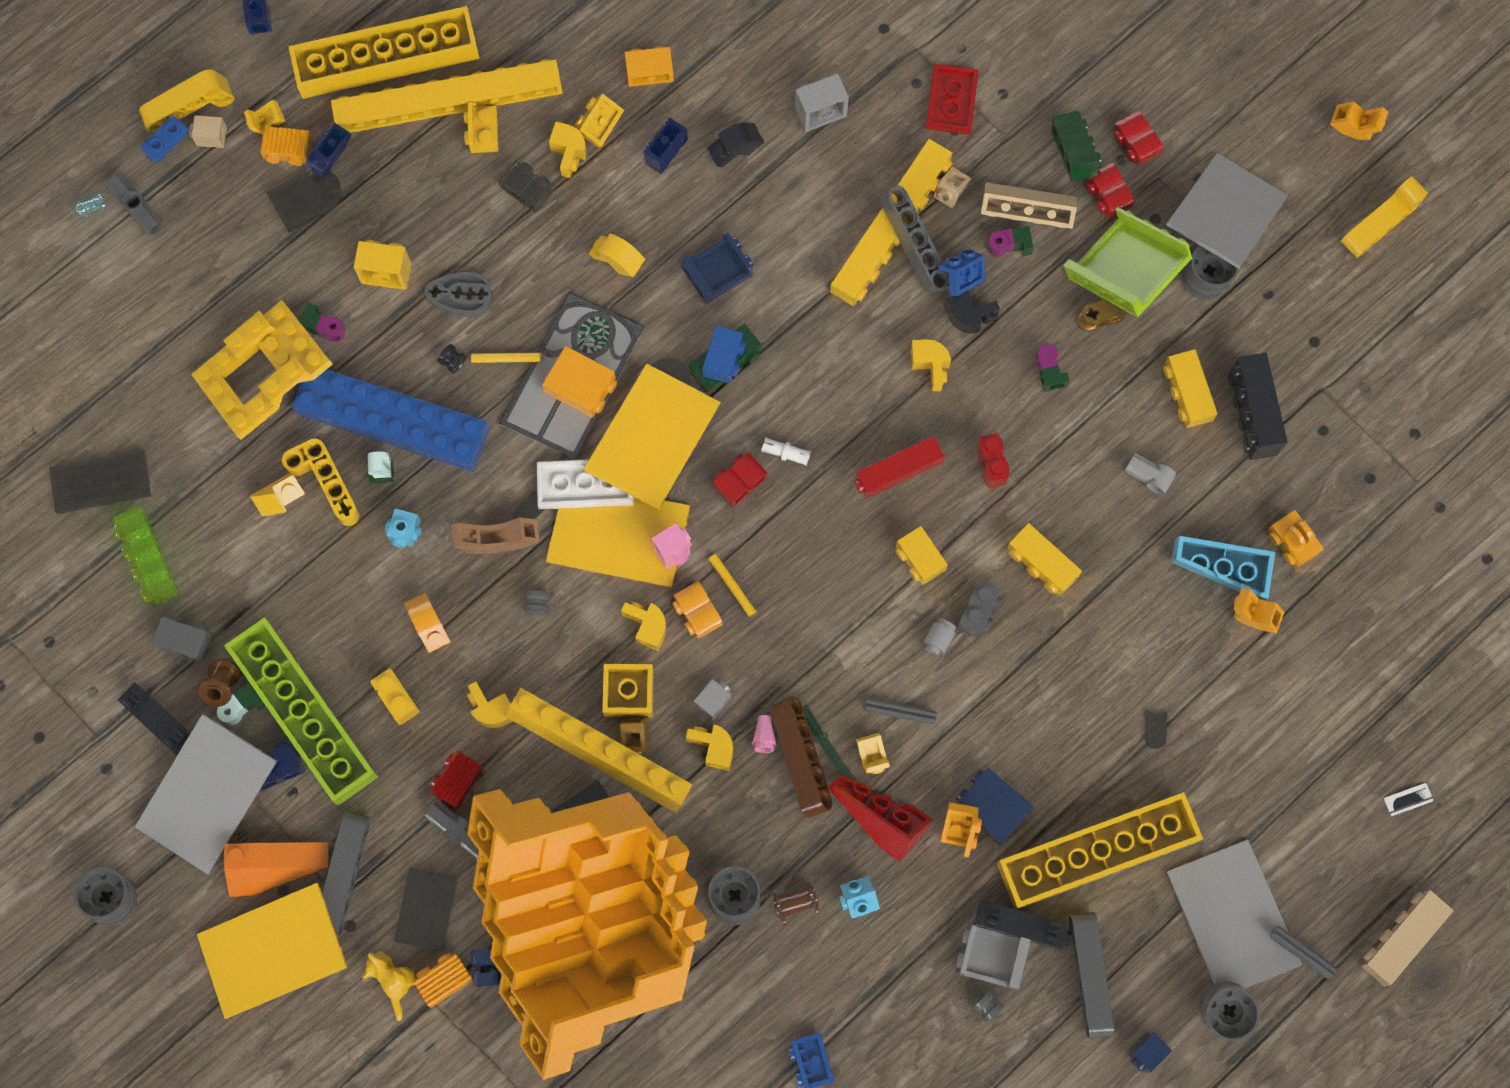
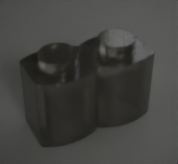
[498,160,553,213]

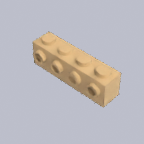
[981,182,1077,229]
[1361,890,1454,987]

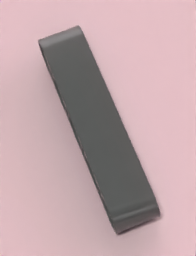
[880,185,949,294]
[322,812,370,936]
[1069,912,1114,1038]

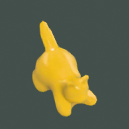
[362,951,416,1022]

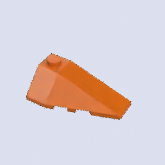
[224,842,329,897]

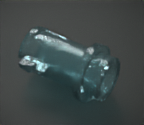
[74,194,106,218]

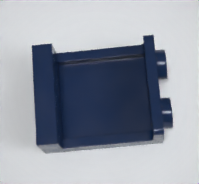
[680,232,754,304]
[955,768,1034,846]

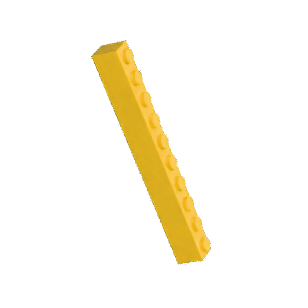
[331,59,563,135]

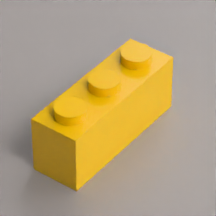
[1163,349,1218,428]
[1007,523,1082,596]

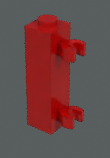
[854,436,945,499]

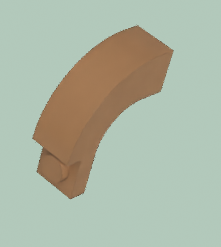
[451,517,539,554]

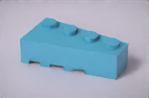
[1171,536,1275,600]

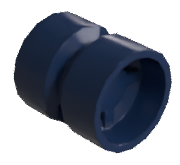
[471,948,502,987]

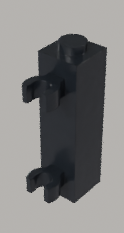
[118,682,191,756]
[974,900,1071,951]

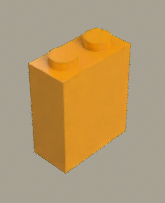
[542,346,617,418]

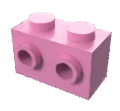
[652,523,692,570]

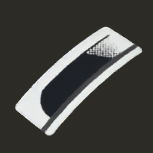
[1384,783,1433,816]

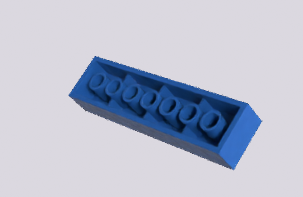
[292,370,490,472]

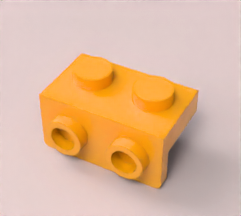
[941,802,982,858]

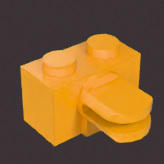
[1267,510,1324,570]

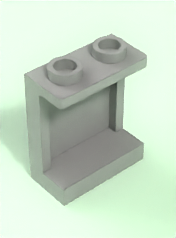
[956,924,1031,990]

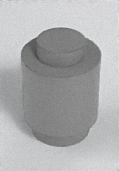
[923,618,956,656]

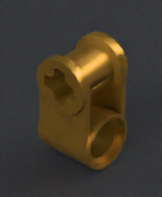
[1077,299,1125,332]

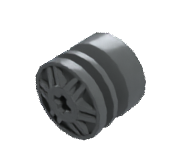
[1181,245,1239,299]
[708,866,761,925]
[74,867,137,926]
[1200,981,1260,1041]

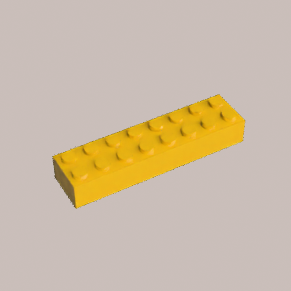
[288,6,480,99]
[997,792,1203,910]

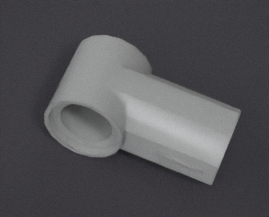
[1124,453,1176,495]

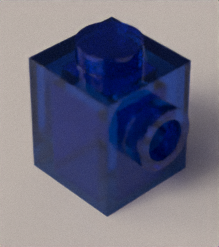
[242,0,273,35]

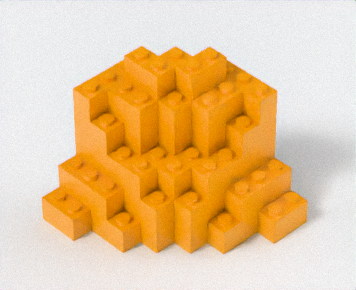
[467,789,707,1080]

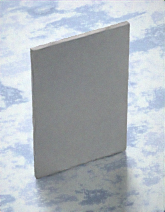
[1167,153,1288,269]
[135,714,277,874]
[1166,840,1303,988]

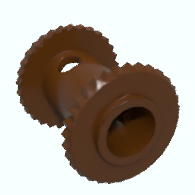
[198,659,241,707]
[773,880,819,925]

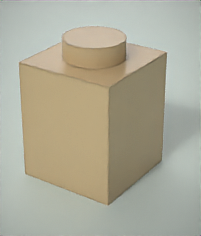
[189,115,227,148]

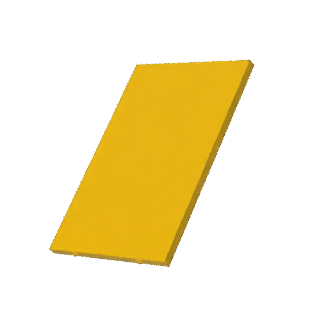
[584,364,721,510]
[546,497,690,588]
[197,883,348,1019]

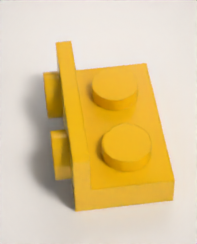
[574,94,624,148]
[464,102,499,153]

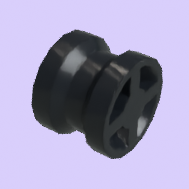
[437,344,467,374]

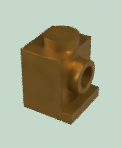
[620,716,650,755]

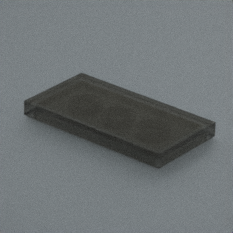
[49,449,152,514]

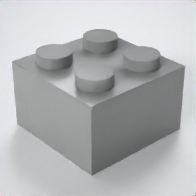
[795,74,849,132]

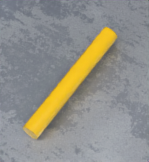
[471,352,542,363]
[708,554,757,617]

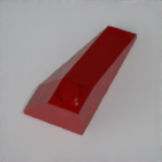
[829,775,933,861]

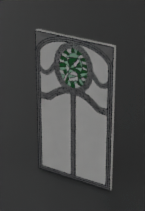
[500,292,645,460]

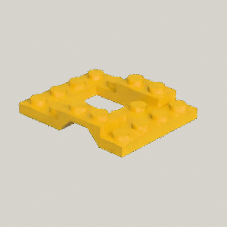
[191,300,333,440]

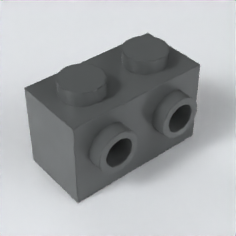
[957,580,1002,638]
[151,616,213,663]

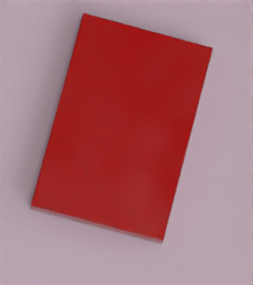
[925,64,979,135]

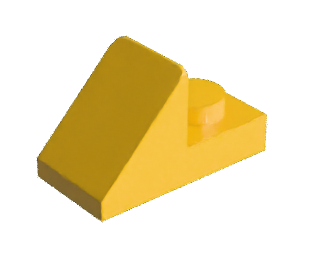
[250,472,305,516]

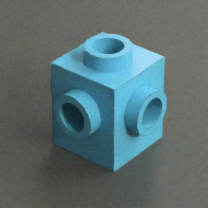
[385,509,421,548]
[839,876,880,919]

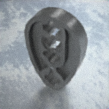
[424,272,493,318]

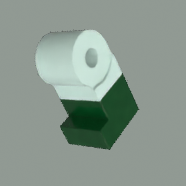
[368,452,394,484]
[217,682,266,725]

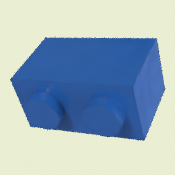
[703,326,747,384]

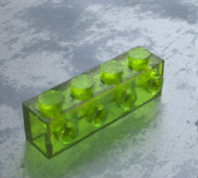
[112,506,180,608]

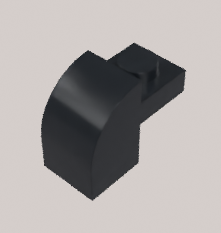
[708,122,765,168]
[944,291,1000,334]

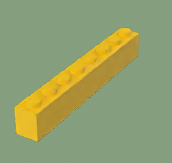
[830,139,953,307]
[506,688,693,813]

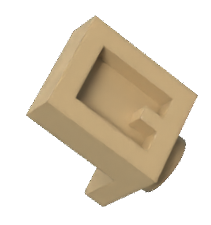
[934,167,972,208]

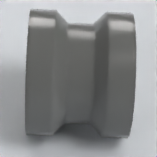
[524,591,549,615]
[972,991,1004,1023]

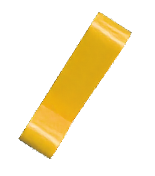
[139,70,235,132]
[1340,176,1429,258]
[282,439,360,526]

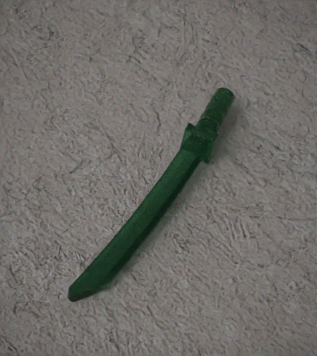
[802,704,858,782]

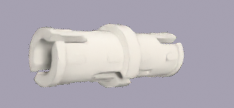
[761,437,811,466]

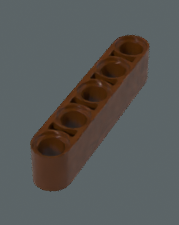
[771,696,833,818]

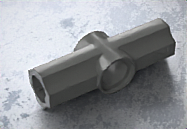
[106,173,165,237]
[424,800,479,859]

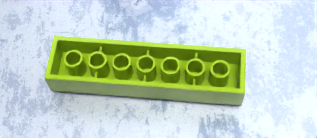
[224,617,378,806]

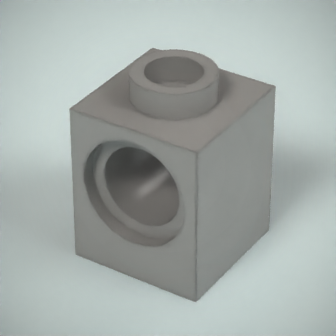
[694,679,731,721]

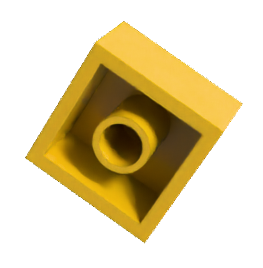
[354,240,412,290]
[603,664,654,718]

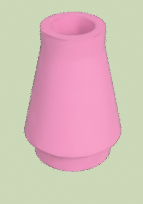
[752,715,777,753]

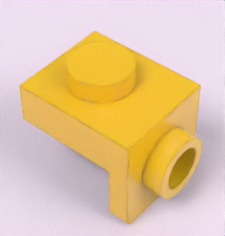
[244,100,285,134]
[856,733,890,774]

